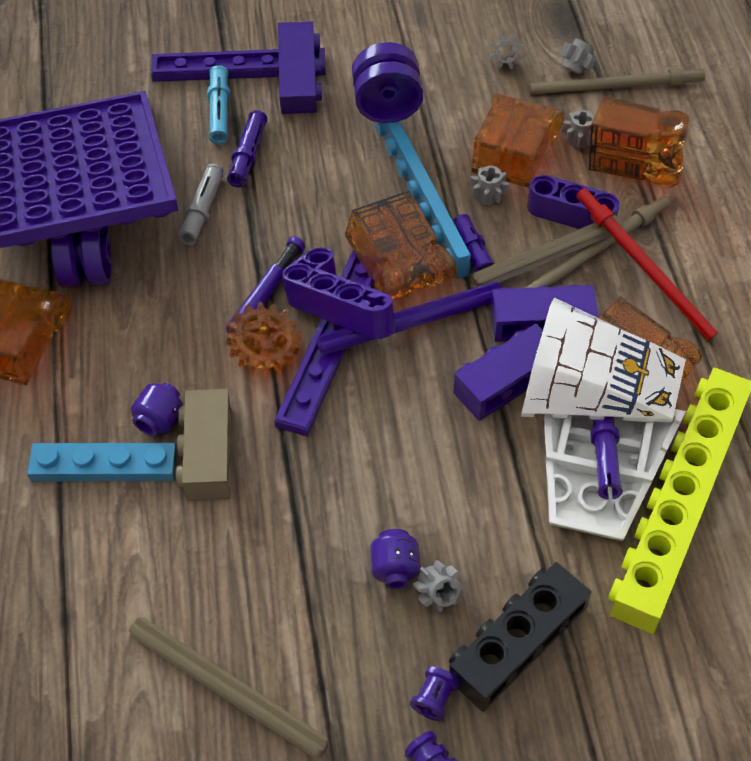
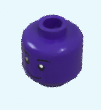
[131,383,183,436]
[370,529,421,589]

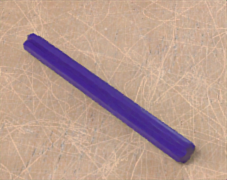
[317,282,502,355]

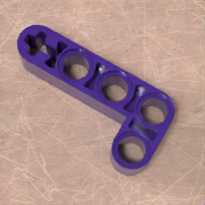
[282,247,395,339]

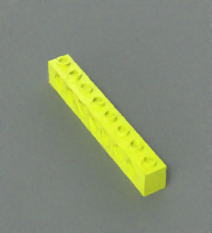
[608,367,751,635]

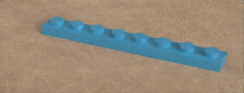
[374,121,471,279]

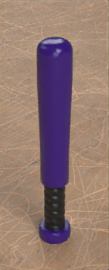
[226,236,306,339]

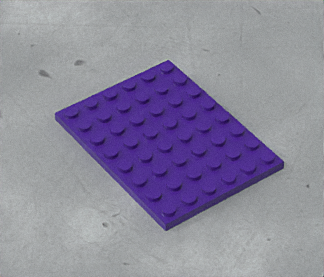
[0,91,179,248]

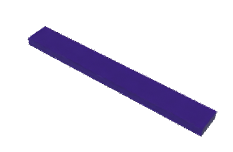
[274,219,398,437]

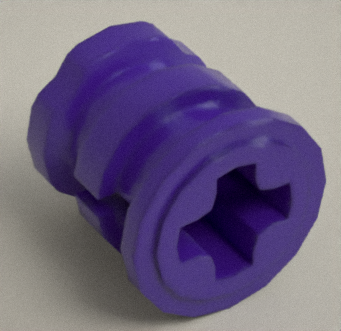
[405,731,458,761]

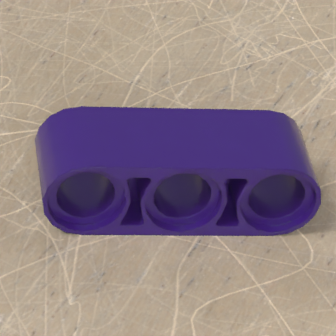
[527,175,620,229]

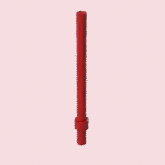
[576,188,718,341]

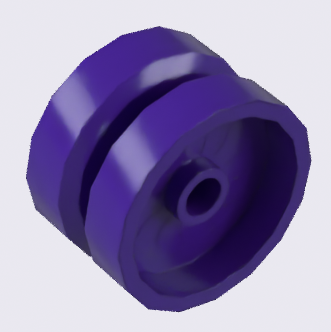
[352,42,423,123]
[51,226,112,288]

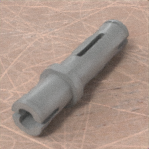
[178,164,224,245]

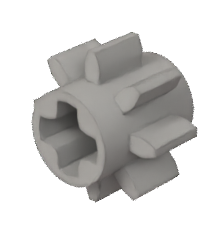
[488,33,524,69]
[558,38,597,75]
[561,110,601,148]
[470,166,509,205]
[413,560,464,612]

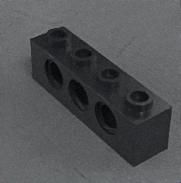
[449,562,592,712]

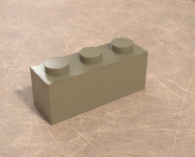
[176,388,231,501]

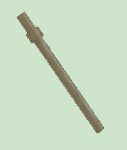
[529,68,705,95]
[525,195,670,288]

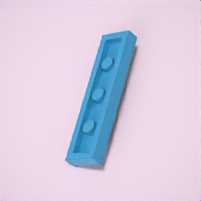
[27,443,177,481]

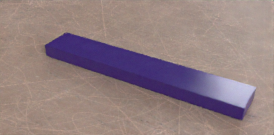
[151,48,326,82]

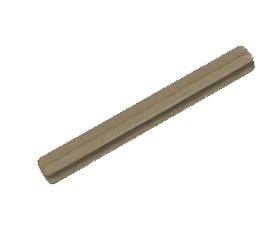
[473,215,623,287]

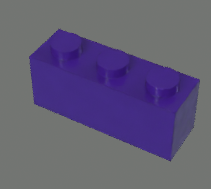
[278,21,322,114]
[490,285,599,342]
[453,324,543,421]

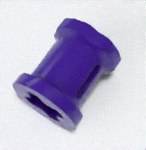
[410,666,460,721]

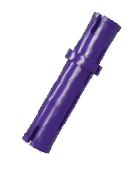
[227,110,268,188]
[590,416,623,500]

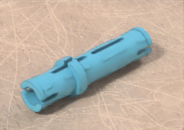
[207,66,231,144]

